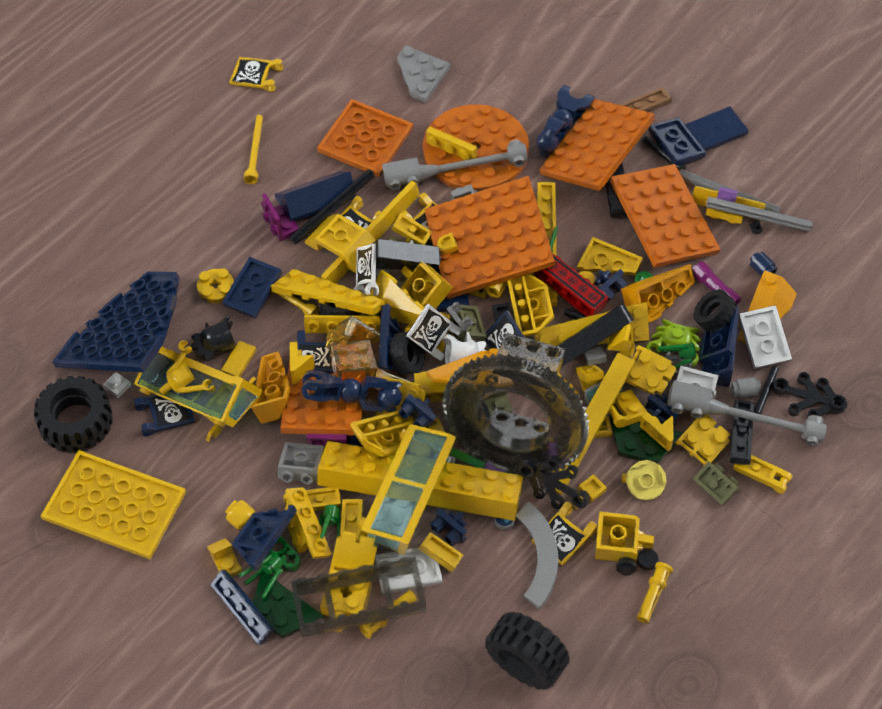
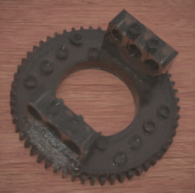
[442,333,590,475]

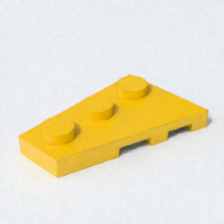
[577,237,643,276]

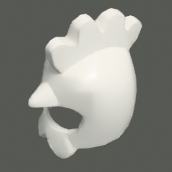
[442,332,487,364]

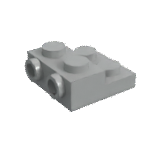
[278,442,324,485]

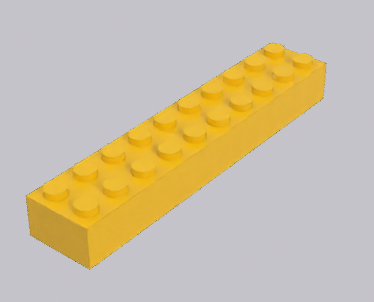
[317,441,523,521]

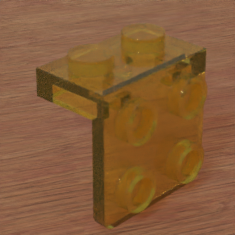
[325,315,381,350]

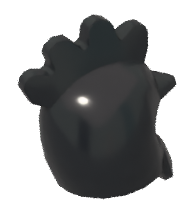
[191,316,236,361]

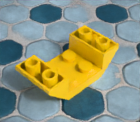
[304,214,376,273]

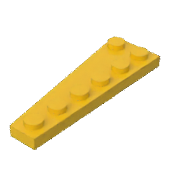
[271,269,385,315]
[534,302,650,349]

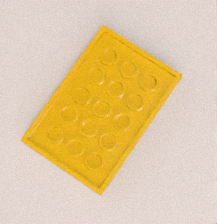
[41,450,187,560]

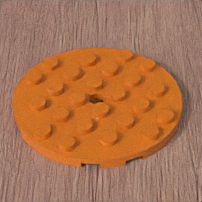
[423,104,529,191]

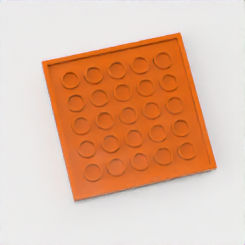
[424,176,556,299]

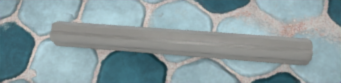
[679,169,780,213]
[706,197,812,231]

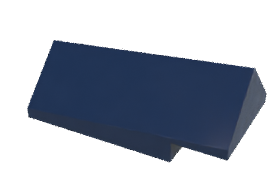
[275,171,356,222]
[699,305,739,387]

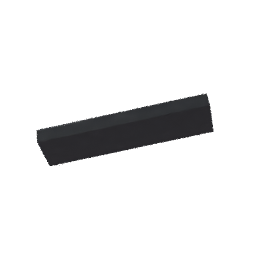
[729,400,754,465]

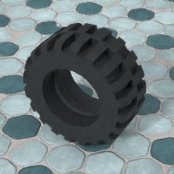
[34,376,113,453]
[485,612,569,690]

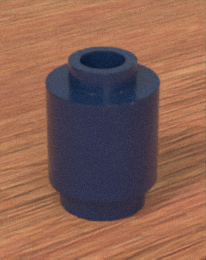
[750,252,777,277]

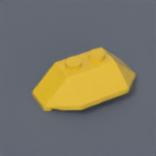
[507,274,554,337]
[350,410,415,457]

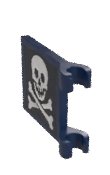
[485,310,533,372]
[297,331,336,374]
[134,392,195,437]

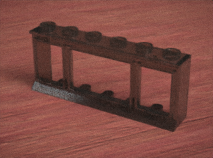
[291,557,426,637]

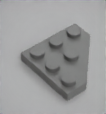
[397,45,451,103]

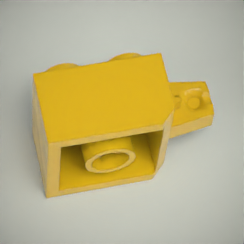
[400,261,453,309]
[595,512,654,563]
[320,569,372,632]

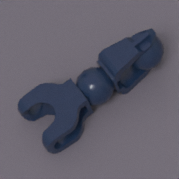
[536,85,595,157]
[302,370,402,412]

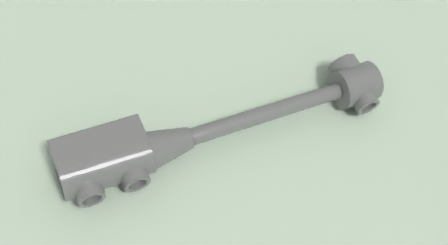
[382,140,528,191]
[667,380,826,446]

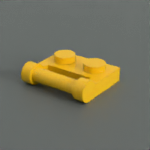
[609,389,647,428]

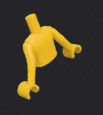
[159,340,216,395]

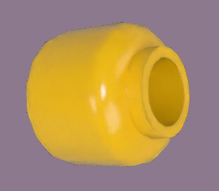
[225,500,255,530]

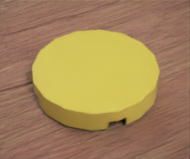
[626,460,667,500]

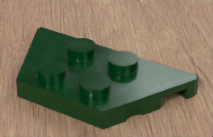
[610,415,683,464]
[253,571,324,639]

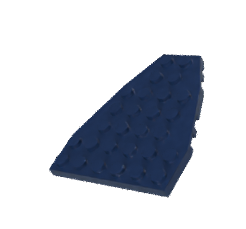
[52,271,180,372]

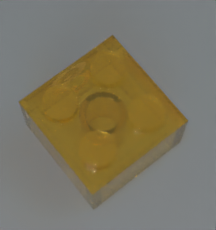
[329,340,377,383]

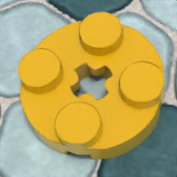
[197,268,234,304]

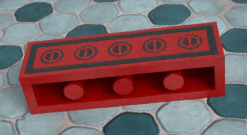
[534,253,608,317]

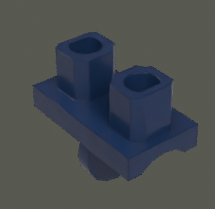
[594,269,627,302]
[645,393,680,427]
[399,394,437,431]
[431,508,467,546]

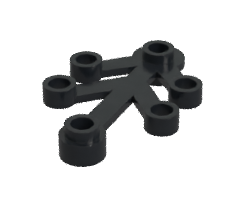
[772,372,847,419]
[519,455,590,509]

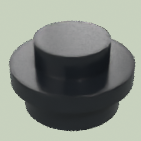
[616,557,637,576]

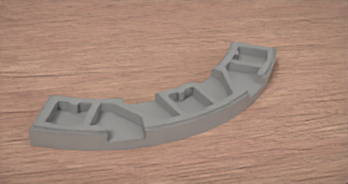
[516,502,559,610]

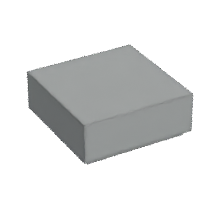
[583,346,607,366]

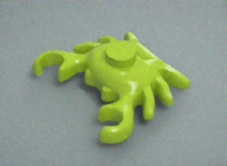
[645,319,701,367]

